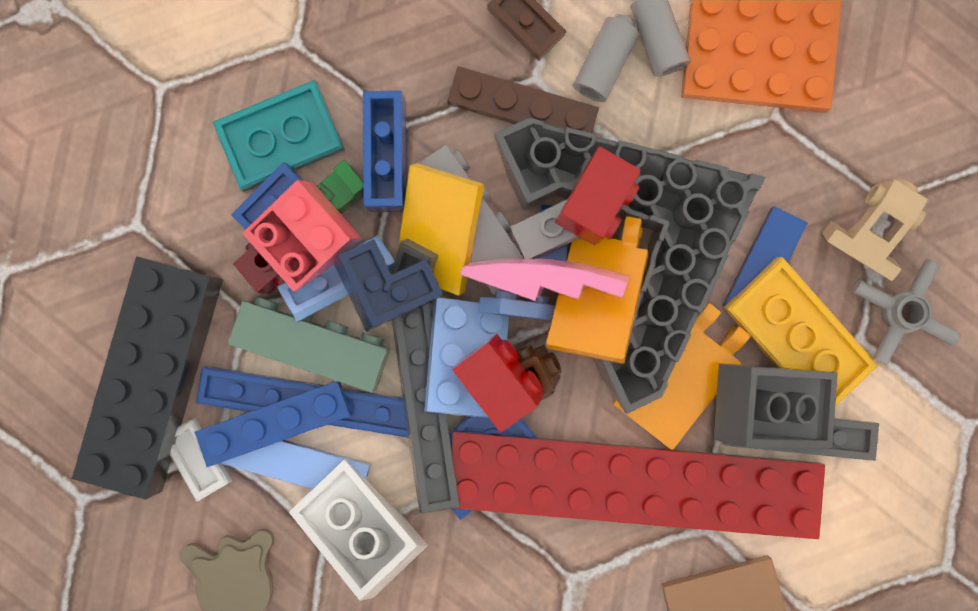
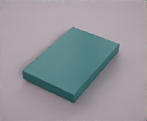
[212,80,345,192]

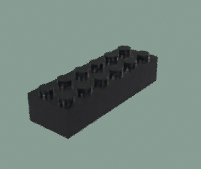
[72,256,223,500]

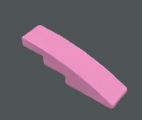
[461,258,630,301]

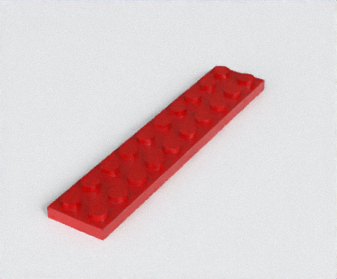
[451,430,825,540]

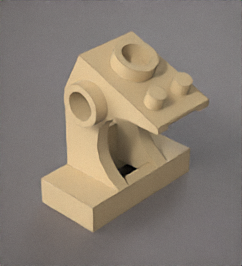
[822,179,928,281]

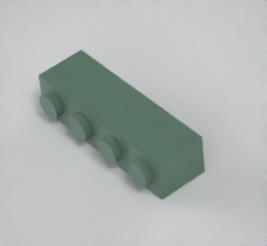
[228,297,391,393]

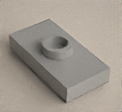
[510,199,580,259]

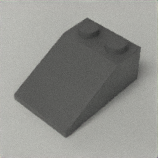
[713,363,838,448]

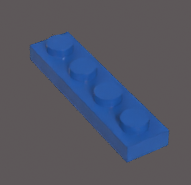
[195,381,352,467]

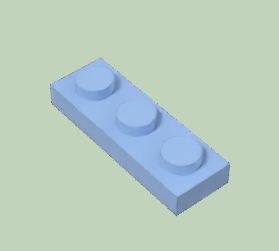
[277,235,394,322]

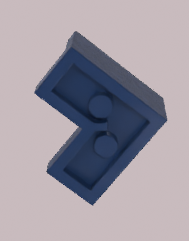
[334,239,443,332]

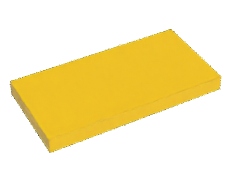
[723,257,878,407]

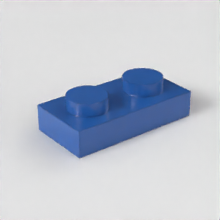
[231,162,304,230]

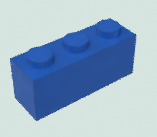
[363,90,407,212]

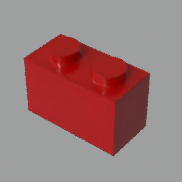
[554,146,641,246]
[452,334,544,433]

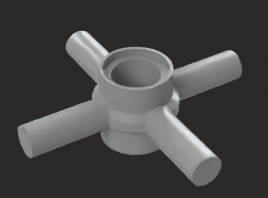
[852,260,961,365]

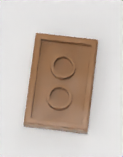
[661,555,786,611]

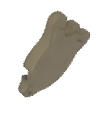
[180,529,274,611]

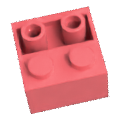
[242,180,362,292]

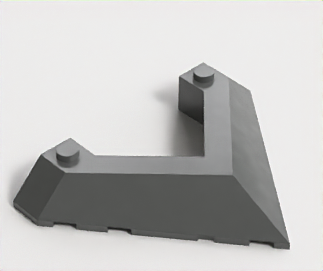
[494,118,766,414]

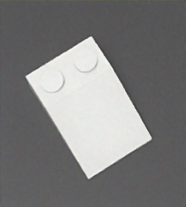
[289,459,428,601]

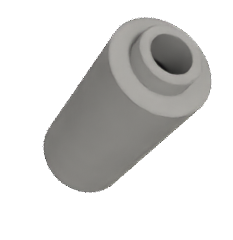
[630,0,691,77]
[573,14,639,102]

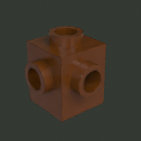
[516,344,562,400]

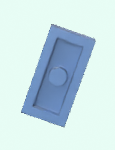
[479,291,556,321]

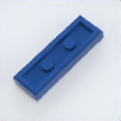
[722,206,808,307]

